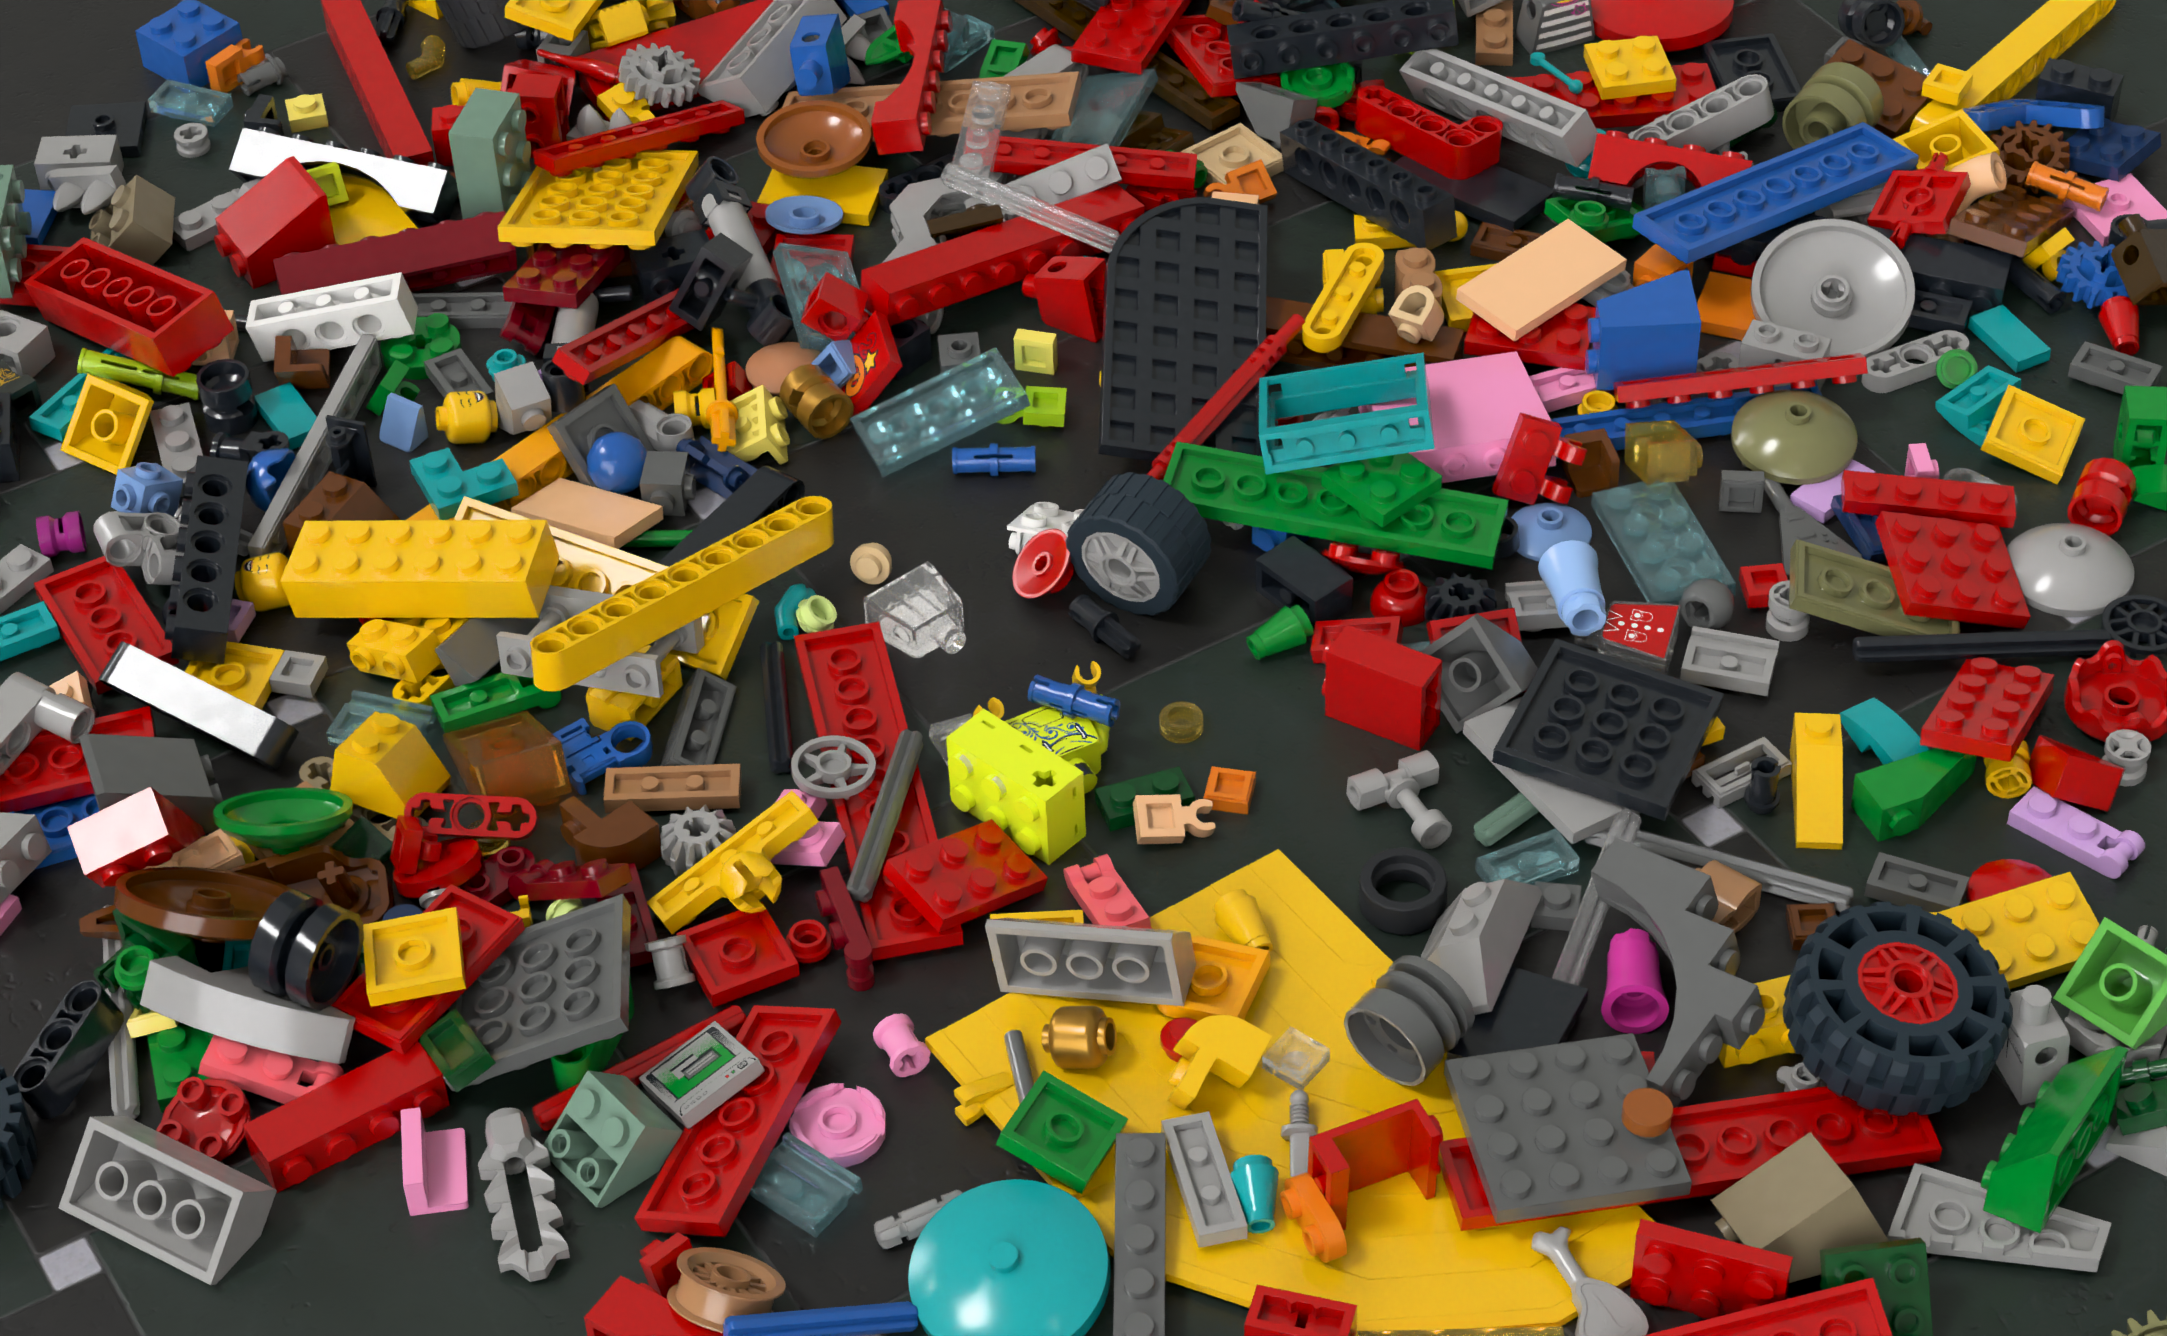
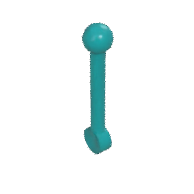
[1530,52,1583,94]

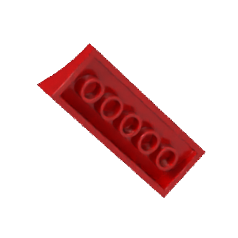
[576,0,773,122]

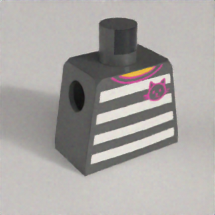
[1515,0,1595,55]

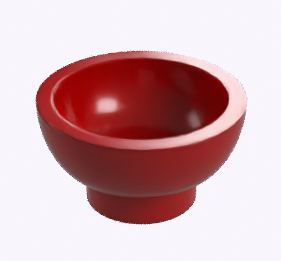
[1370,569,1428,627]

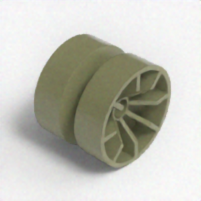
[1782,62,1884,150]

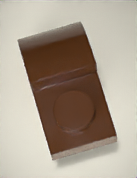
[559,795,662,871]

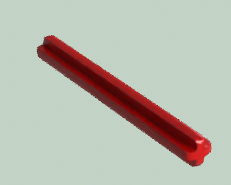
[532,1005,746,1131]

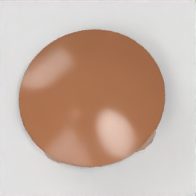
[745,342,820,396]

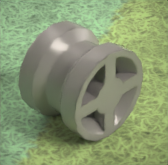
[2102,729,2151,787]

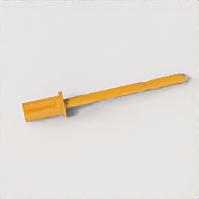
[706,327,738,452]

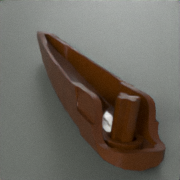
[79,845,394,944]

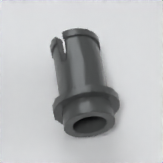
[237,57,287,96]

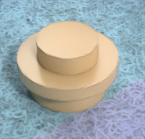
[850,543,892,584]

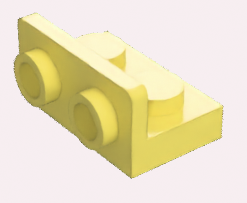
[726,385,790,465]

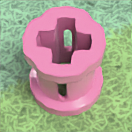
[873,1013,931,1077]

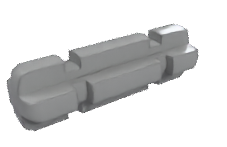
[874,1190,962,1249]

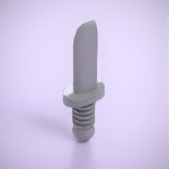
[1281,1090,1318,1177]

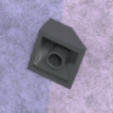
[1420,614,1538,734]

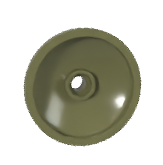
[1731,389,1858,485]

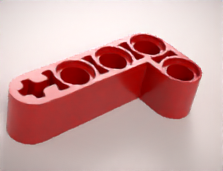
[1355,86,1503,180]

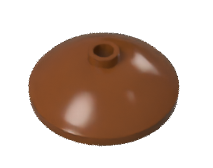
[756,100,872,179]

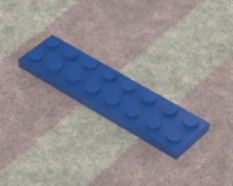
[1632,122,1919,264]

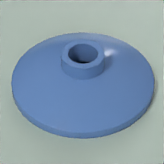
[765,195,843,235]
[1507,503,1592,561]

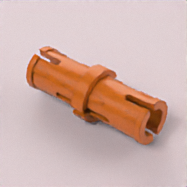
[2025,161,2109,212]

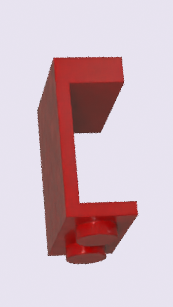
[1307,1099,1443,1230]

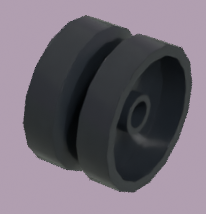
[248,889,364,1011]

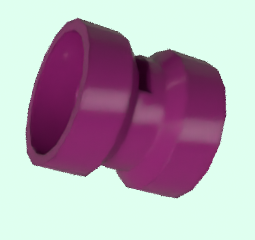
[36,510,87,558]

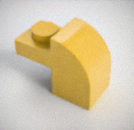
[1167,1015,1272,1110]

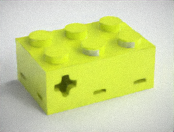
[946,709,1086,865]

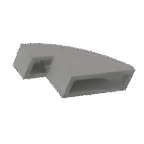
[140,956,356,1064]

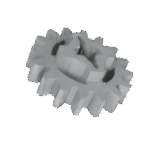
[618,43,701,108]

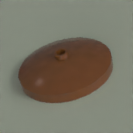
[114,867,292,943]

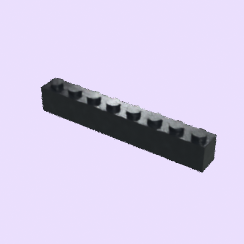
[1703,214,2013,312]

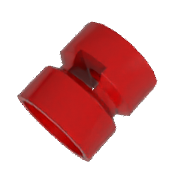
[2067,457,2136,536]

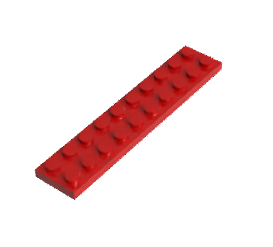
[794,621,964,961]
[1438,1086,1942,1231]

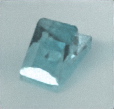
[943,8,994,73]

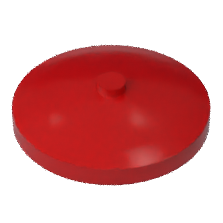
[1591,0,1734,52]

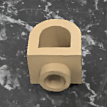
[1388,285,1444,344]

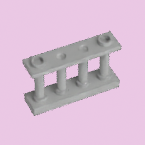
[496,585,705,698]

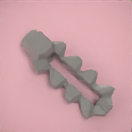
[478,1108,570,1282]

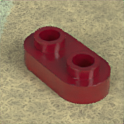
[458,846,535,907]

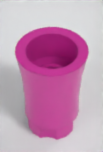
[1601,928,1669,1034]

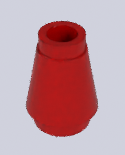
[2098,296,2140,356]

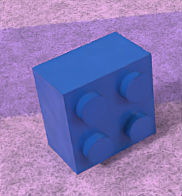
[135,0,243,93]

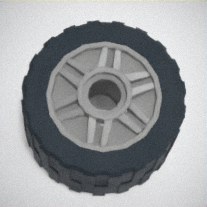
[1066,472,1211,615]

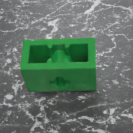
[2113,386,2167,468]

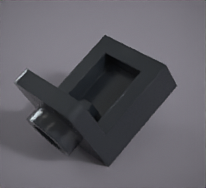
[243,94,284,136]

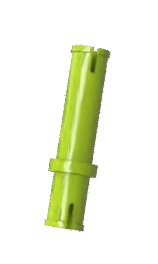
[77,348,199,400]

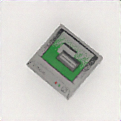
[639,1021,765,1129]

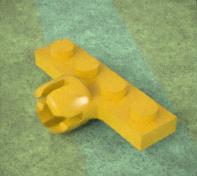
[647,790,819,934]

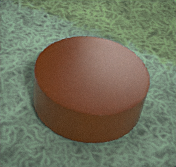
[1621,1088,1673,1137]

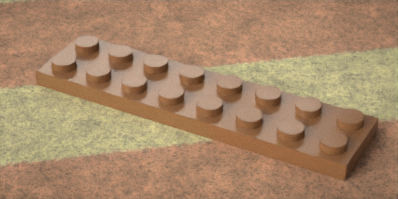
[782,71,1081,142]

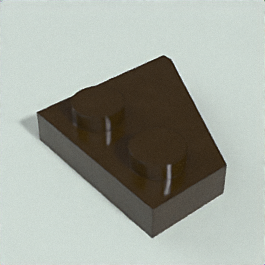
[926,204,1004,243]

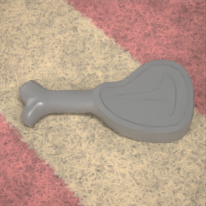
[1531,1226,1649,1336]

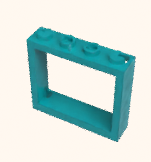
[1259,352,1435,474]

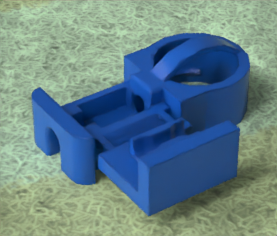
[549,718,653,795]

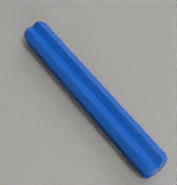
[723,1301,919,1336]

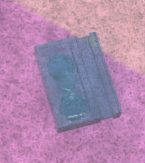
[326,690,436,747]
[749,1132,863,1238]

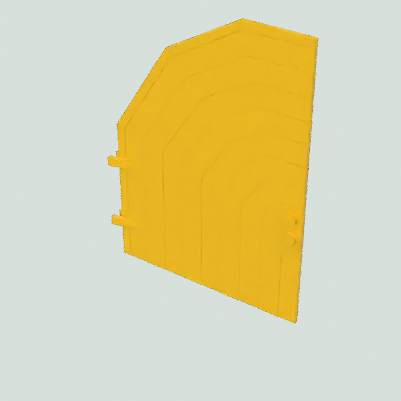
[925,849,1655,1336]

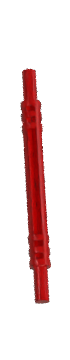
[1146,314,1305,480]

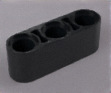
[12,980,124,1119]

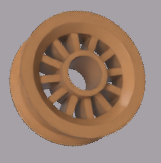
[667,1247,786,1333]

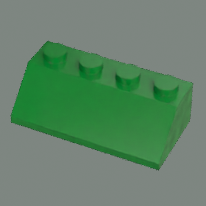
[1981,1046,2128,1233]

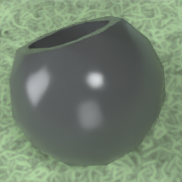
[1679,578,1735,630]

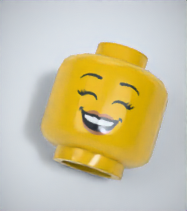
[435,390,498,444]
[235,552,290,612]

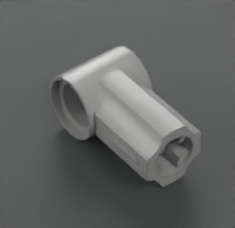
[629,399,694,452]

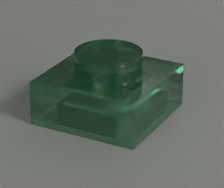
[331,815,393,864]

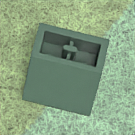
[543,1070,683,1208]

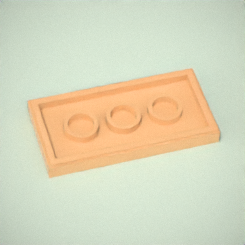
[1456,219,1627,341]

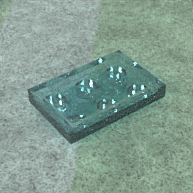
[773,243,868,351]

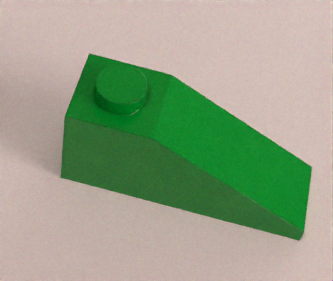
[1851,748,1977,842]

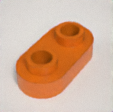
[1280,1172,1347,1263]

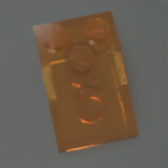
[442,710,572,819]

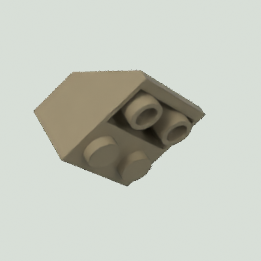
[89,175,175,265]

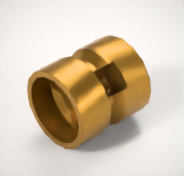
[779,364,854,439]

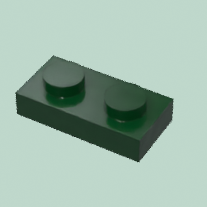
[1095,766,1195,832]

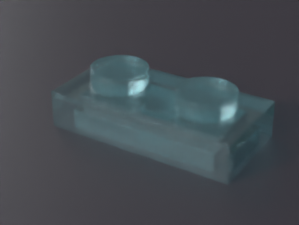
[148,79,233,127]
[1475,828,1580,885]

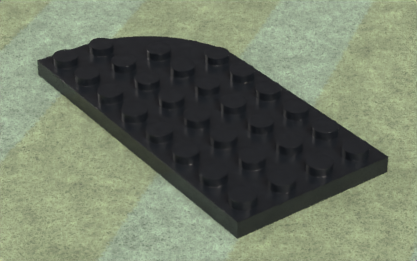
[1098,197,1267,461]

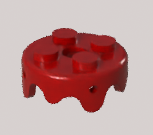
[2064,640,2167,742]

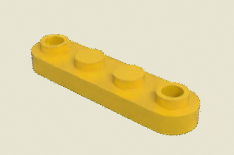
[1302,243,1384,353]

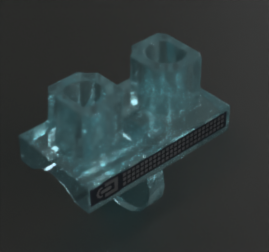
[1642,166,1686,210]

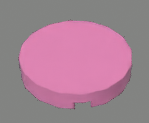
[789,1083,887,1168]

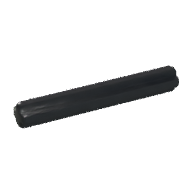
[760,641,793,774]

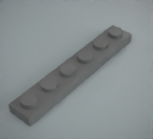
[1113,1133,1166,1336]

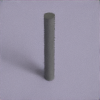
[1004,1030,1034,1104]

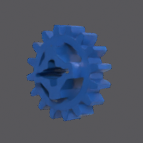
[2056,241,2130,309]

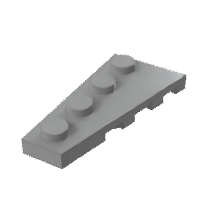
[1887,1163,2112,1273]

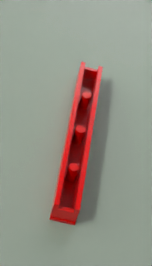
[321,0,434,166]

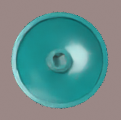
[908,1179,1111,1336]

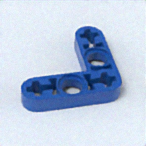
[1962,99,2105,131]

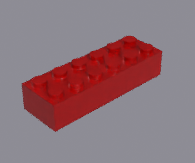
[23,237,234,377]

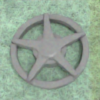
[791,735,876,800]

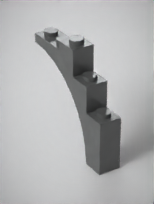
[1591,838,1765,1108]

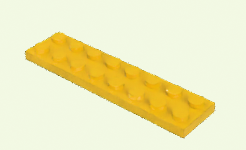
[454,496,759,680]

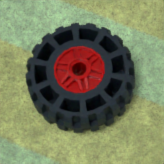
[1783,902,2013,1116]

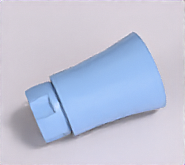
[1538,540,1606,636]

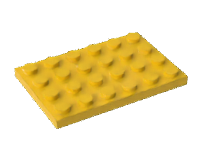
[498,150,699,250]

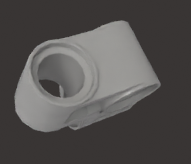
[93,511,184,585]

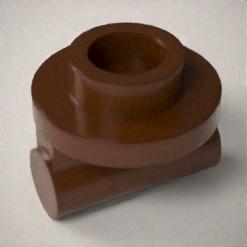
[1896,0,1932,36]

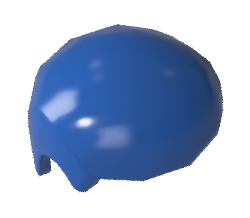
[587,432,647,494]
[246,448,296,512]

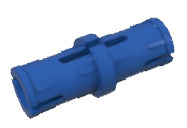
[952,443,1036,476]
[1027,674,1120,727]

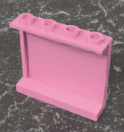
[1358,351,1556,483]

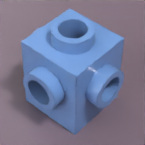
[111,462,183,517]

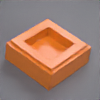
[1203,766,1256,815]

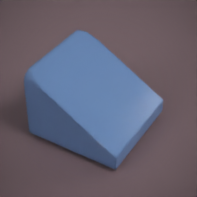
[811,340,856,389]
[379,392,429,453]

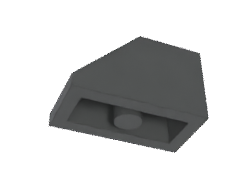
[1235,82,1318,149]

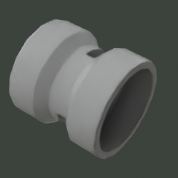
[1766,580,1810,642]

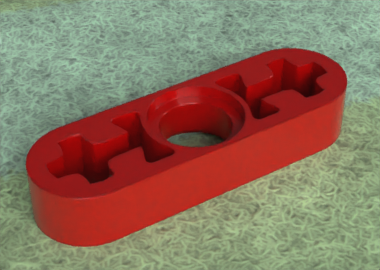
[404,792,539,841]

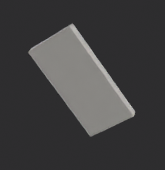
[1463,696,1640,844]

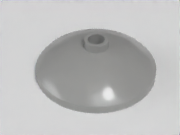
[2007,523,2134,617]

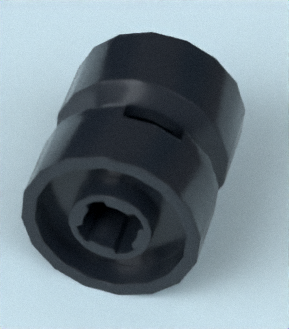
[1838,0,1905,48]
[196,359,258,436]

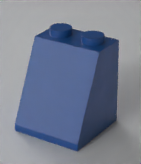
[1585,270,1701,390]

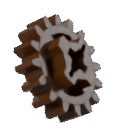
[1990,120,2070,194]

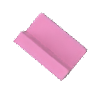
[401,1107,469,1216]

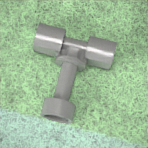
[1346,750,1452,849]

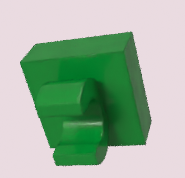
[366,360,420,416]

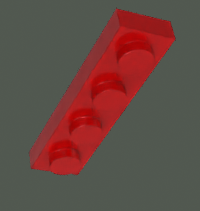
[1841,470,2016,528]

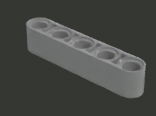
[1628,74,1774,189]

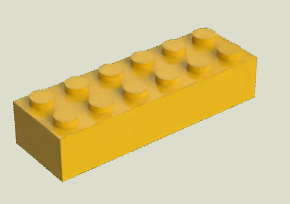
[280,520,560,618]

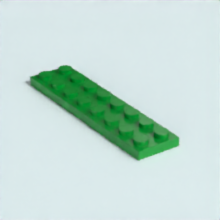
[1163,441,1509,569]

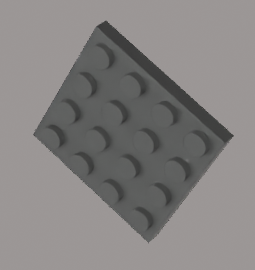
[443,894,631,1091]
[1444,1033,1692,1224]

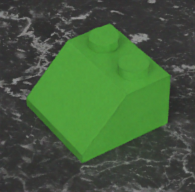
[2053,917,2167,1050]

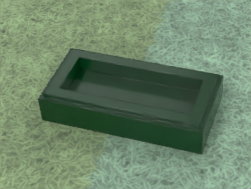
[418,1009,496,1092]

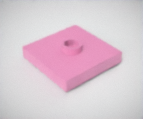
[2063,173,2167,247]

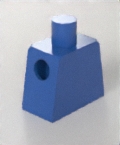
[790,13,851,96]

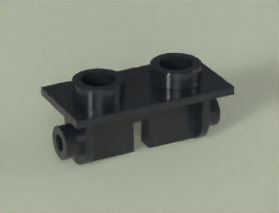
[325,415,377,488]

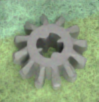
[660,804,736,876]

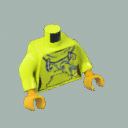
[973,661,1110,794]

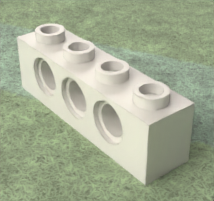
[245,272,418,362]

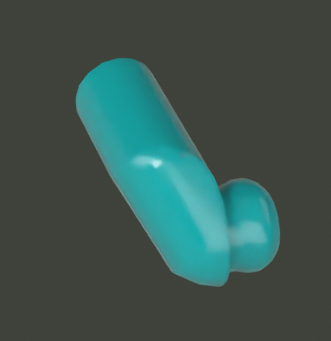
[774,583,816,640]

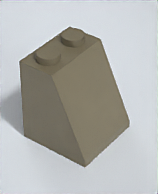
[1711,1132,1889,1283]

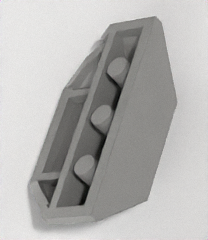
[1421,879,1543,1015]

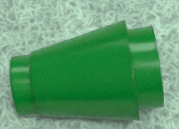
[1246,605,1314,660]

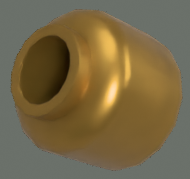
[1042,1006,1117,1069]

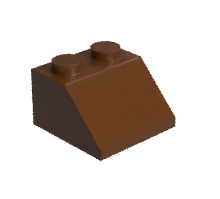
[283,471,401,556]

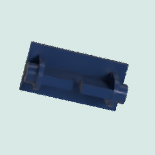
[676,436,758,499]

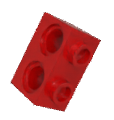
[1244,1284,1357,1336]

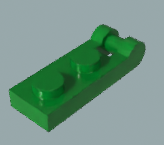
[430,672,562,736]

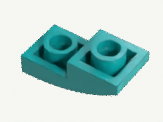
[1839,697,1930,765]

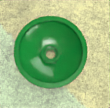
[213,788,353,855]

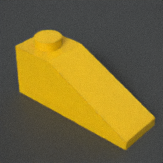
[1790,713,1843,850]

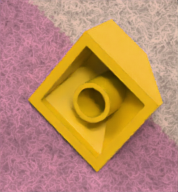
[60,374,154,475]

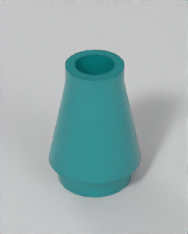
[1230,1155,1279,1233]

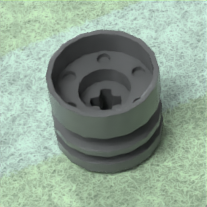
[1344,955,1475,1086]

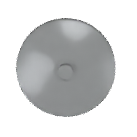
[1750,219,1915,358]

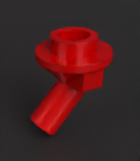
[1030,27,1073,56]

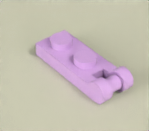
[2007,786,2145,879]

